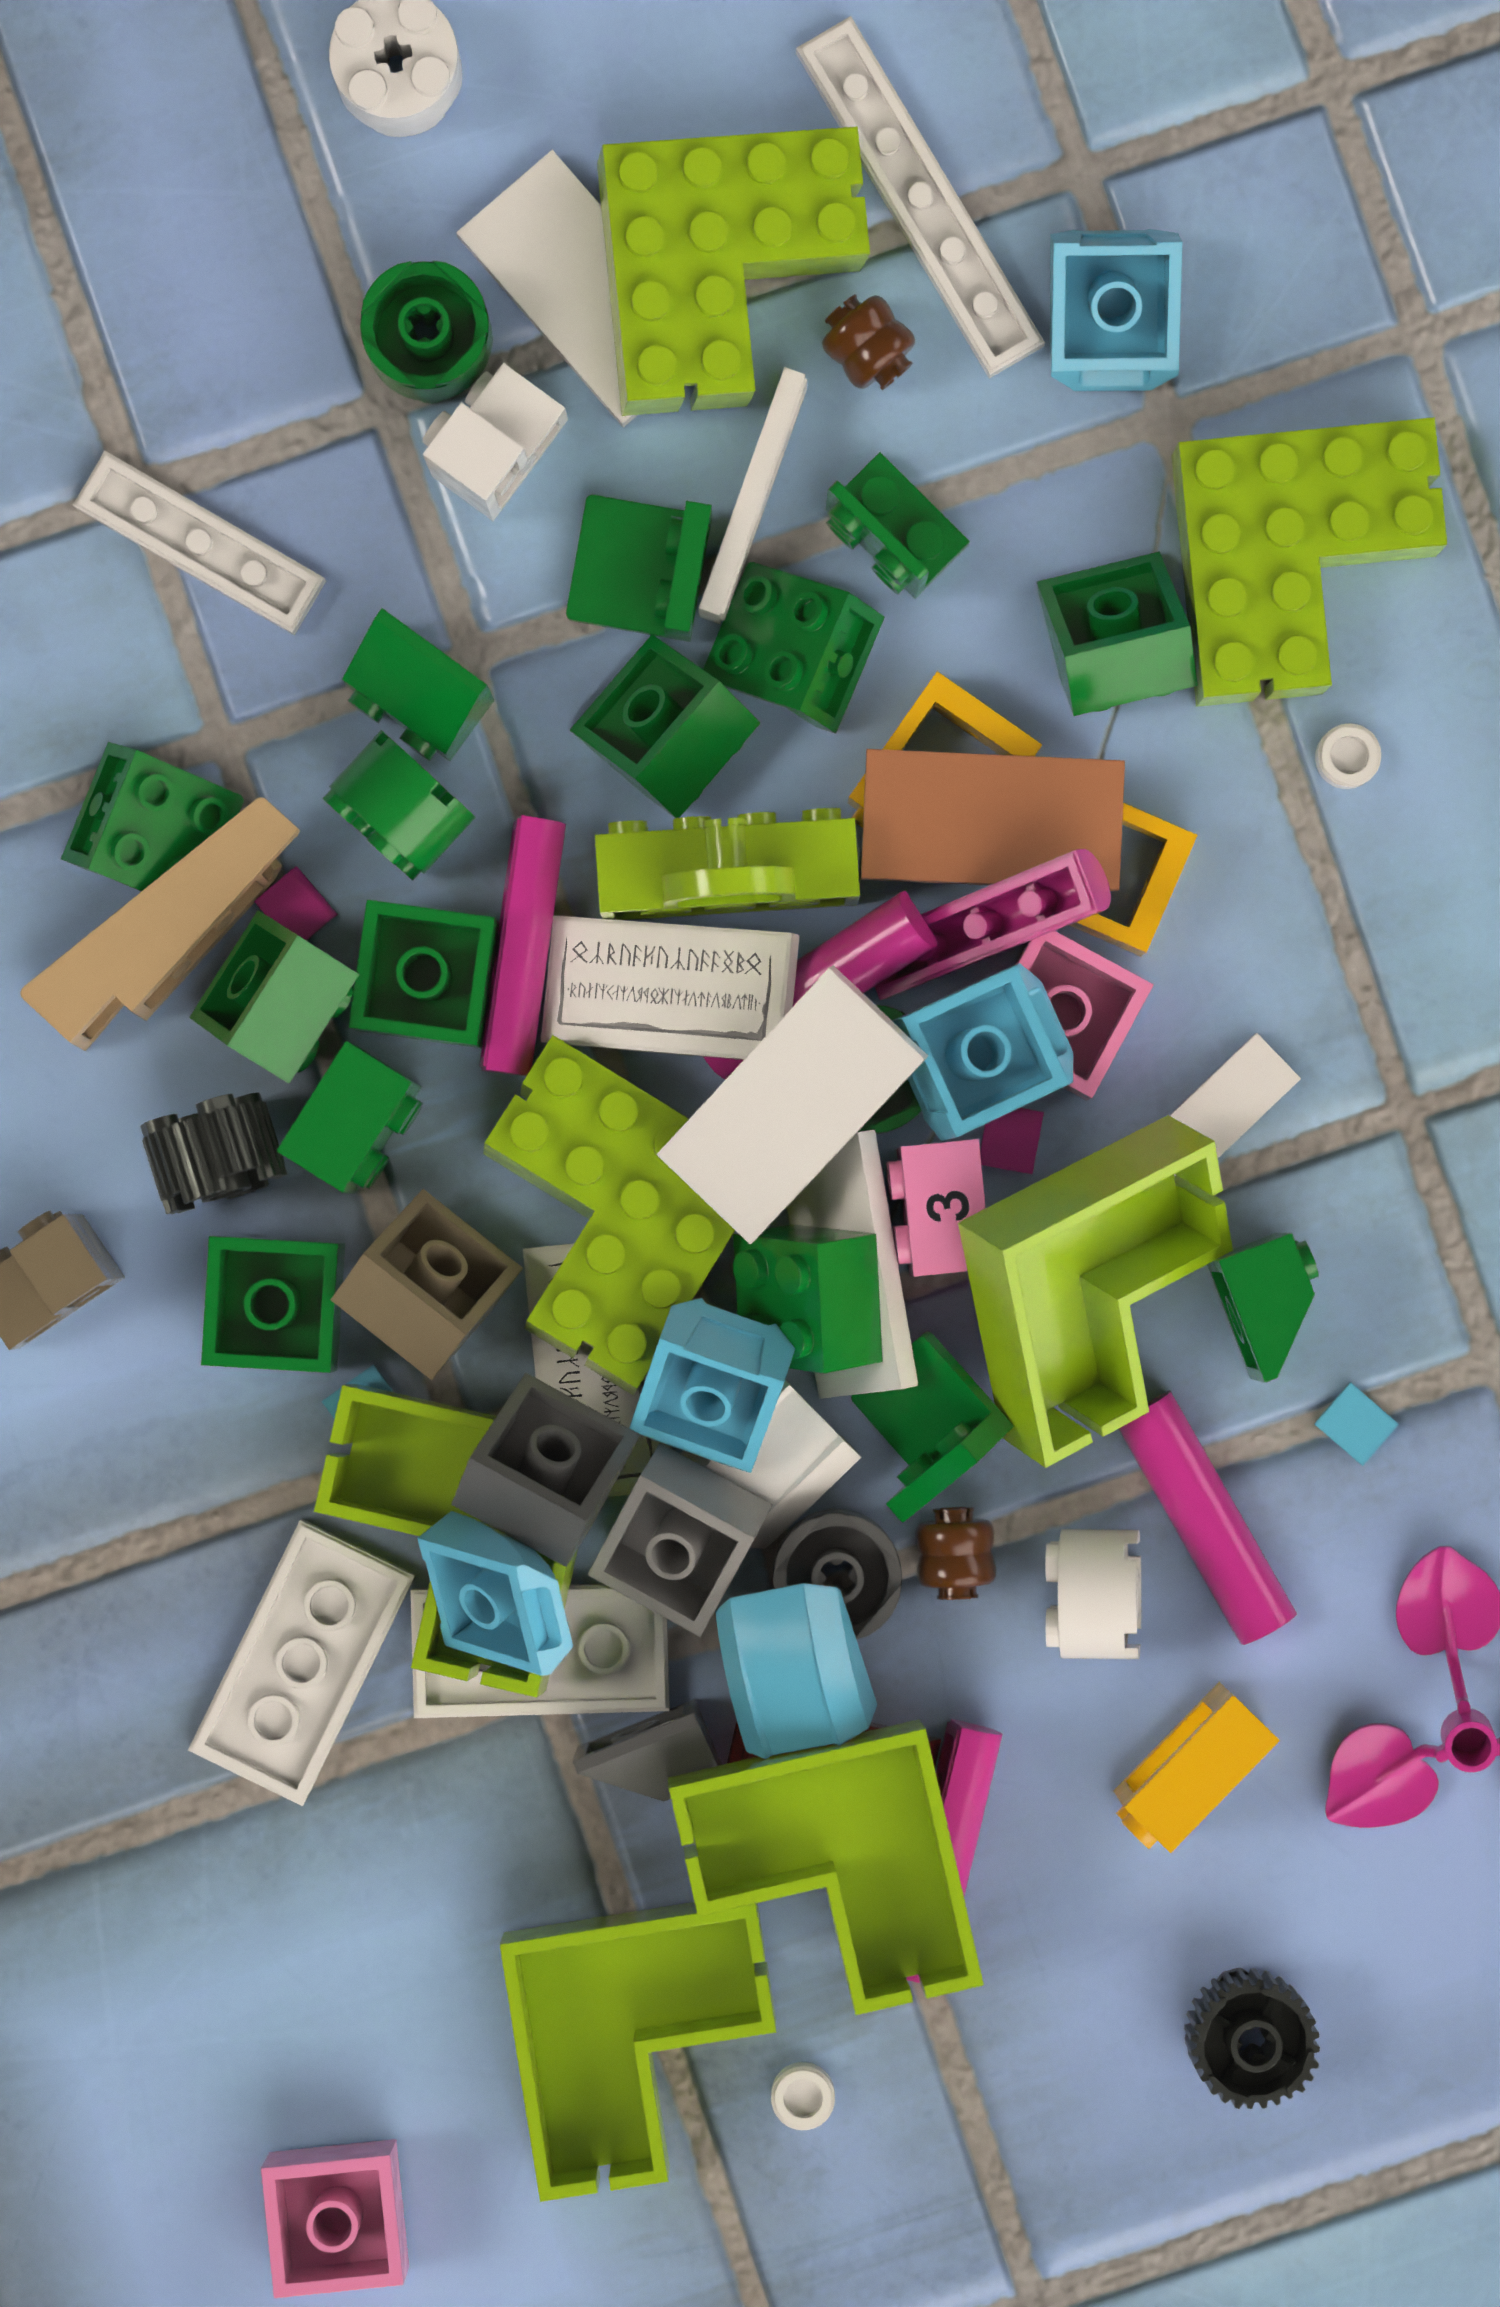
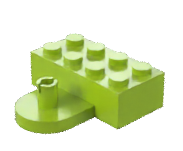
[595,808,860,920]

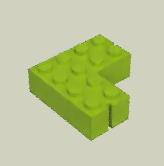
[597,126,870,416]
[1171,417,1447,707]
[483,1035,735,1395]
[958,1115,1233,1468]
[314,1384,578,1698]
[667,1719,984,2015]
[500,1902,776,2202]

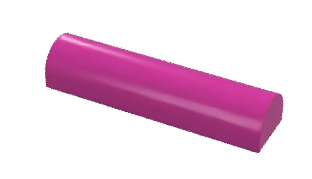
[479,815,566,1077]
[875,849,1111,1000]
[703,890,940,1080]
[1118,1390,1297,1645]
[906,1719,1003,1983]

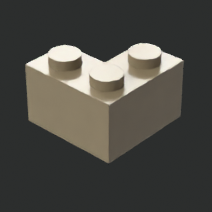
[0,1211,125,1350]

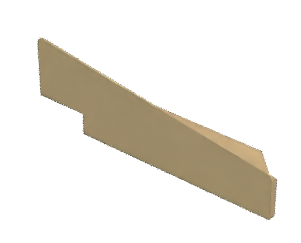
[20,797,300,1051]

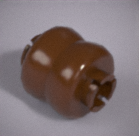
[822,294,915,390]
[915,1507,997,1600]

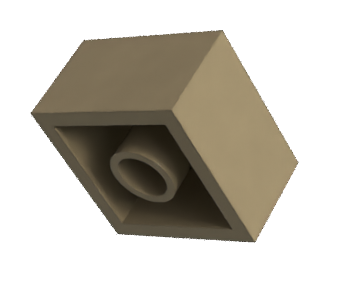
[331,1189,523,1380]

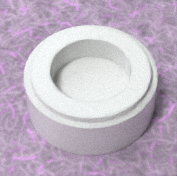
[1315,723,1381,789]
[771,2062,835,2130]

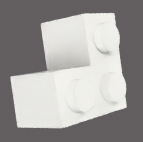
[422,363,568,521]

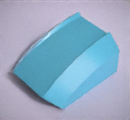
[1050,229,1183,391]
[892,963,1073,1141]
[629,1298,795,1473]
[417,1511,573,1676]
[715,1583,877,1759]

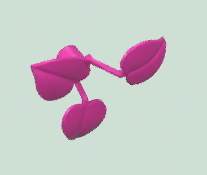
[1325,1546,1500,1828]

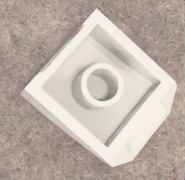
[680,1379,861,1549]

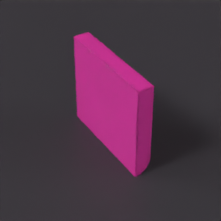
[254,866,338,941]
[980,1108,1044,1174]

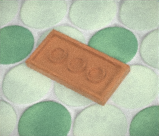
[860,749,1125,891]

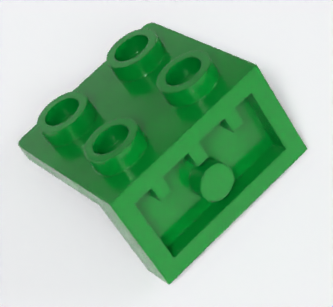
[826,452,970,599]
[566,494,712,642]
[703,562,885,734]
[61,742,244,892]
[851,1331,1014,1523]

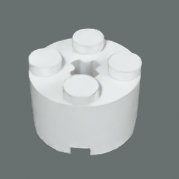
[329,0,462,137]
[1045,1529,1142,1659]

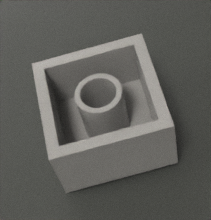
[587,1443,773,1637]

